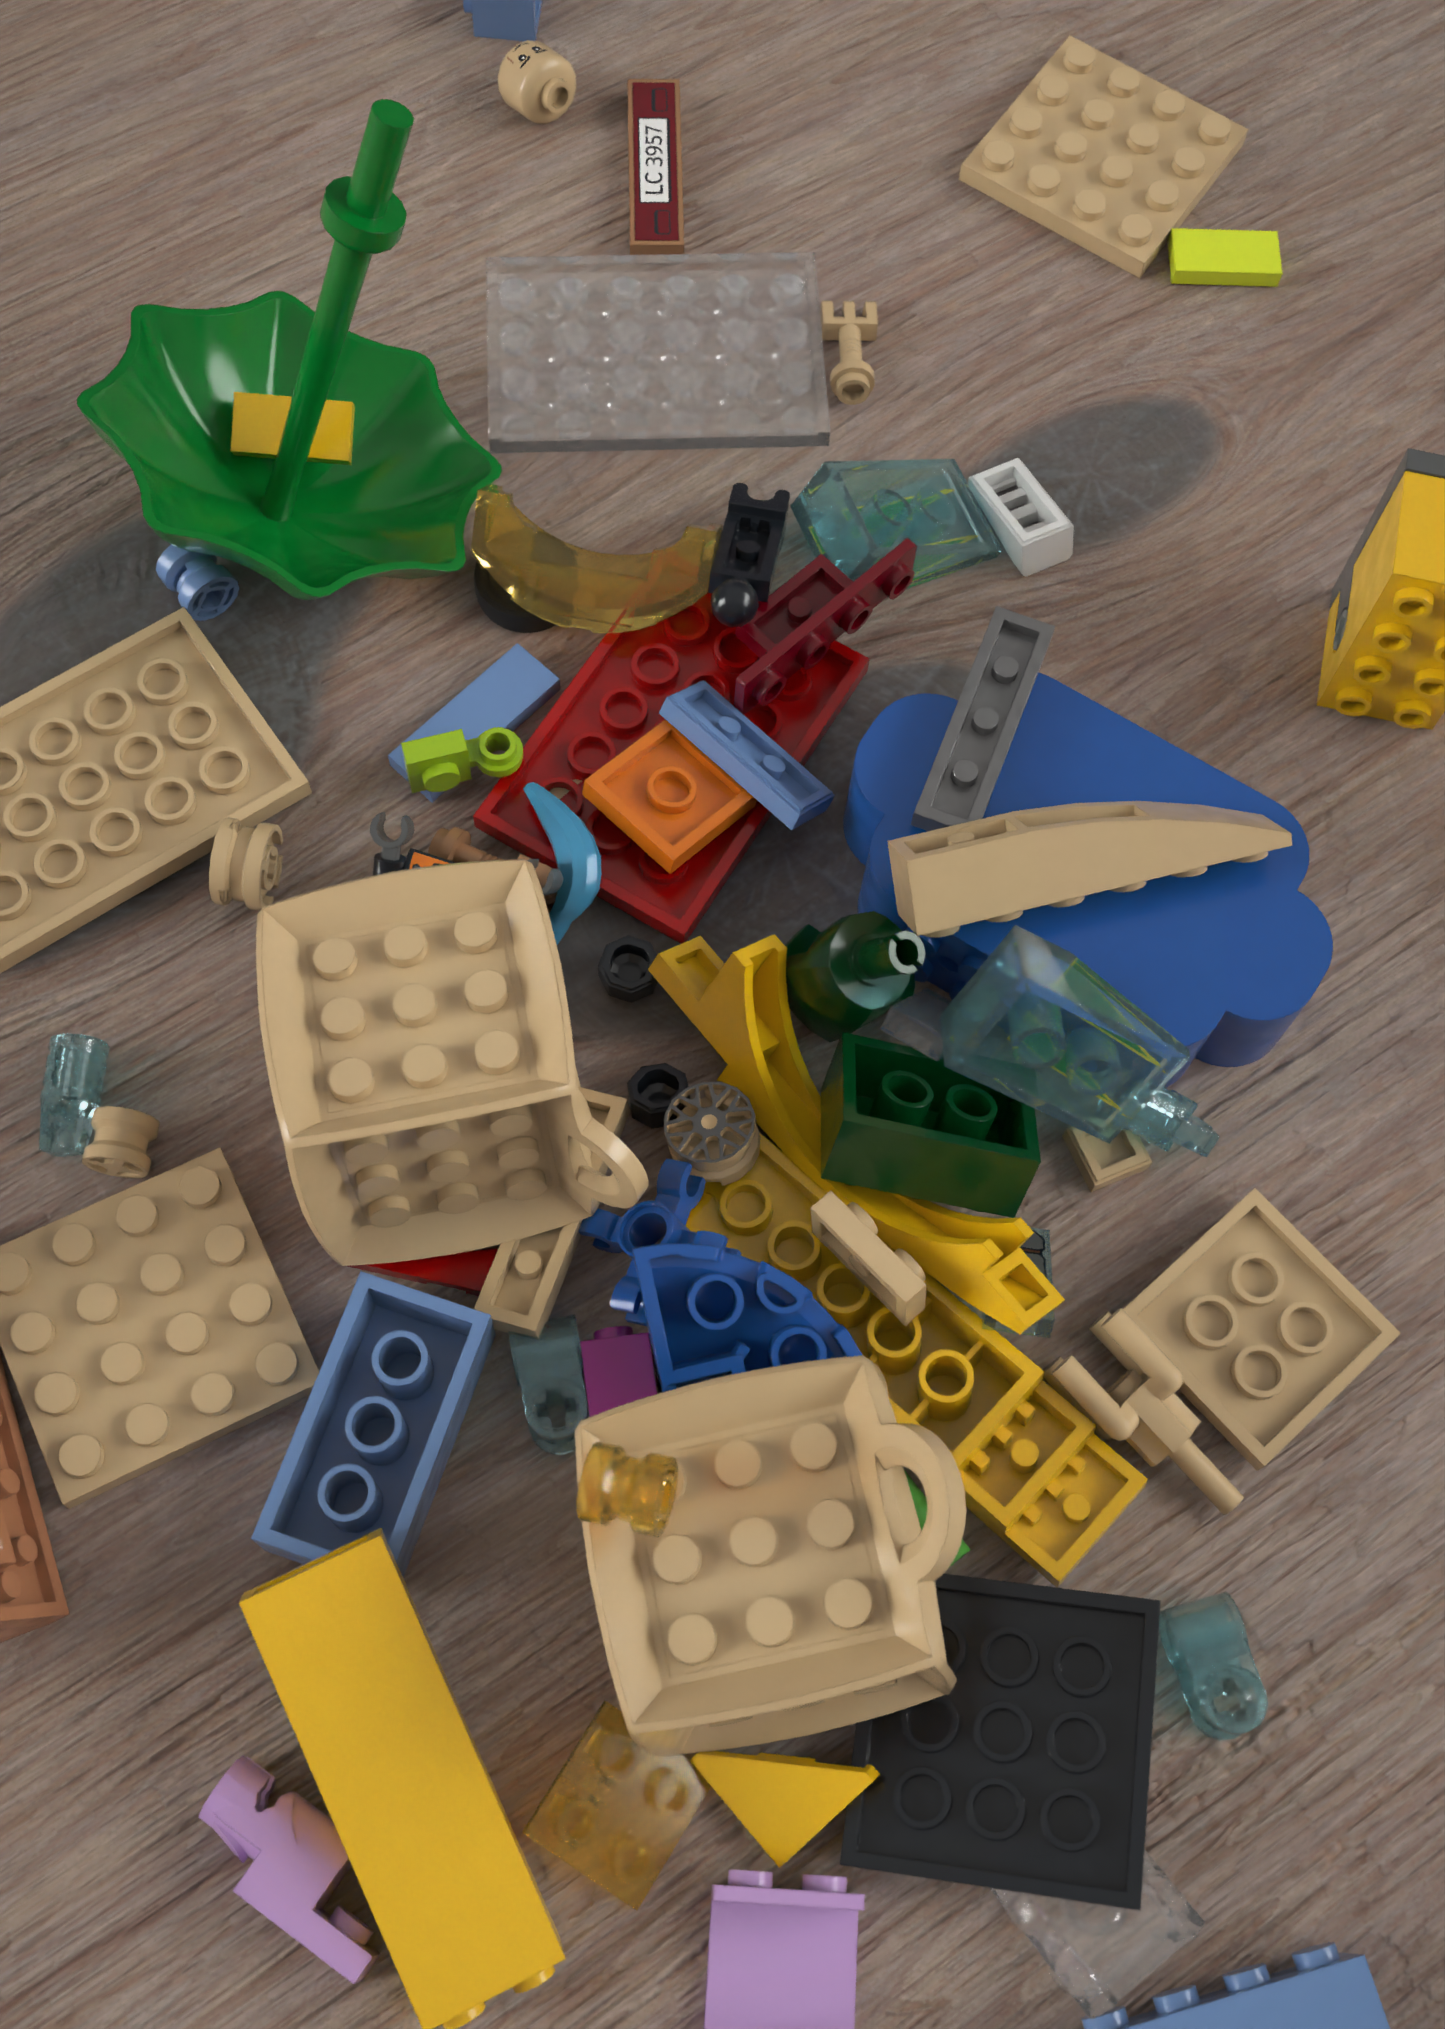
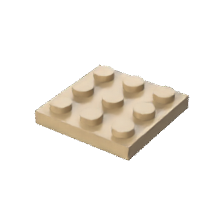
[1123,1188,1401,1471]

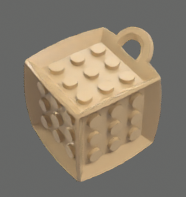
[256,859,649,1266]
[575,1356,966,1757]

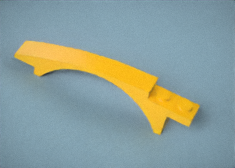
[648,934,1065,1335]

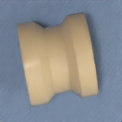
[82,1106,160,1178]

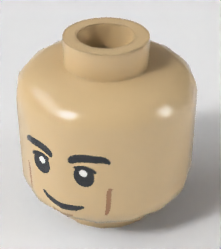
[498,40,576,124]

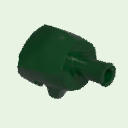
[785,911,926,1043]

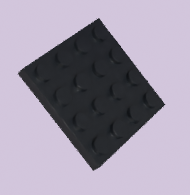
[840,1574,1161,1911]

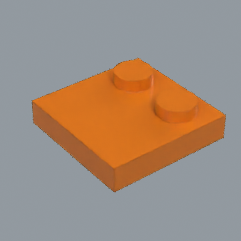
[582,719,757,874]

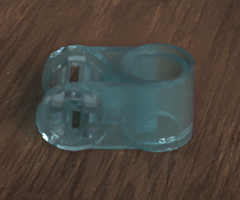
[508,1314,589,1455]
[1159,1592,1268,1741]

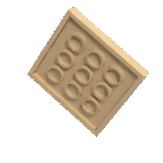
[959,35,1248,278]
[0,1148,320,1509]

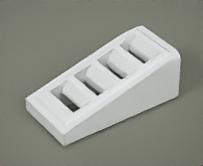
[968,458,1074,576]

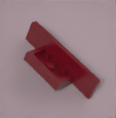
[734,538,917,715]

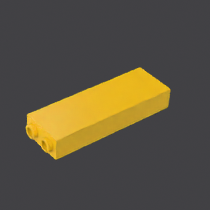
[239,1528,566,2029]

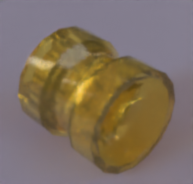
[577,1441,678,1538]

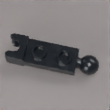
[708,483,790,627]

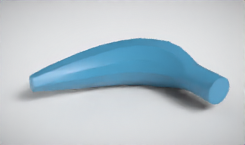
[523,782,602,945]

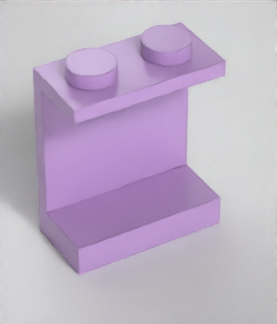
[704,1869,865,2029]

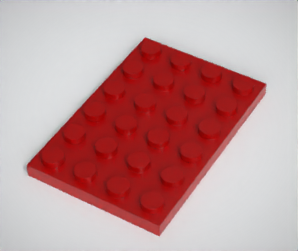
[473,551,870,944]

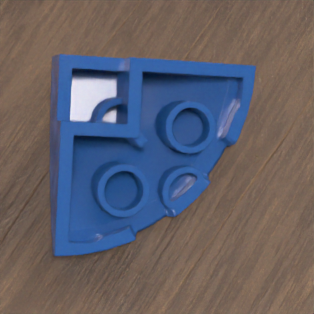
[632,1243,863,1393]

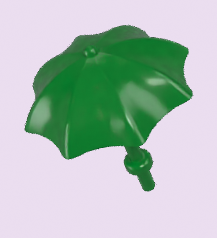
[77,99,502,601]

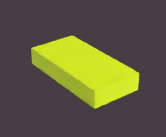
[1167,228,1283,287]

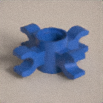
[578,1158,741,1326]

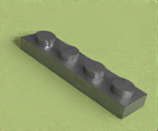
[911,606,1056,831]

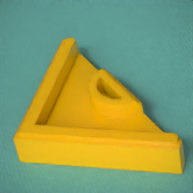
[690,1751,880,1868]

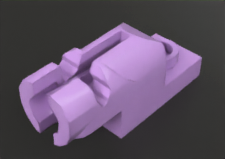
[199,1756,381,1984]

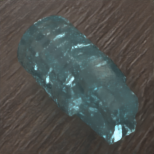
[39,1033,110,1157]
[1098,1066,1220,1157]

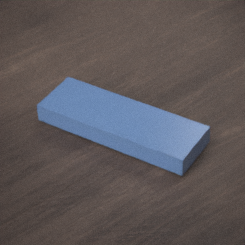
[388,643,560,803]
[659,681,835,830]

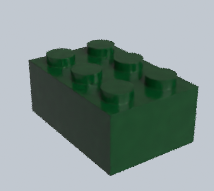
[821,1032,1041,1218]

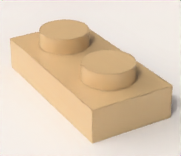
[811,1190,926,1326]

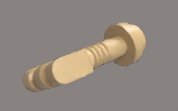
[820,301,878,405]

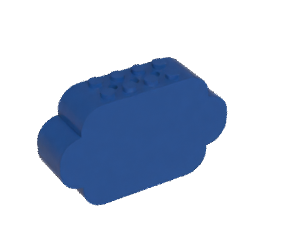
[843,673,1333,1094]

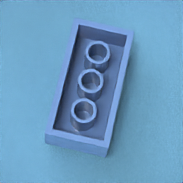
[251,1271,496,1577]

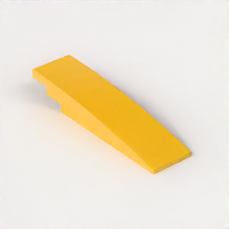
[685,1132,1148,1588]

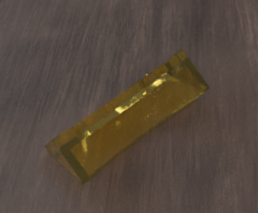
[470,484,723,633]

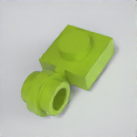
[401,727,523,793]

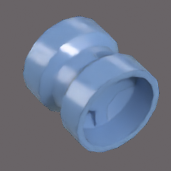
[156,545,239,621]

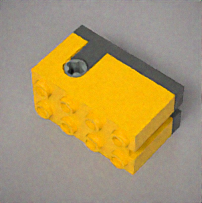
[1316,448,1445,730]

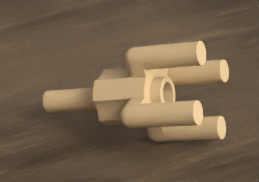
[1043,1308,1244,1515]

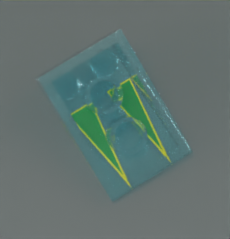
[790,459,1002,589]
[940,925,1191,1144]

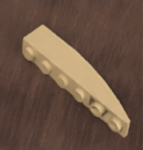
[887,801,1292,938]

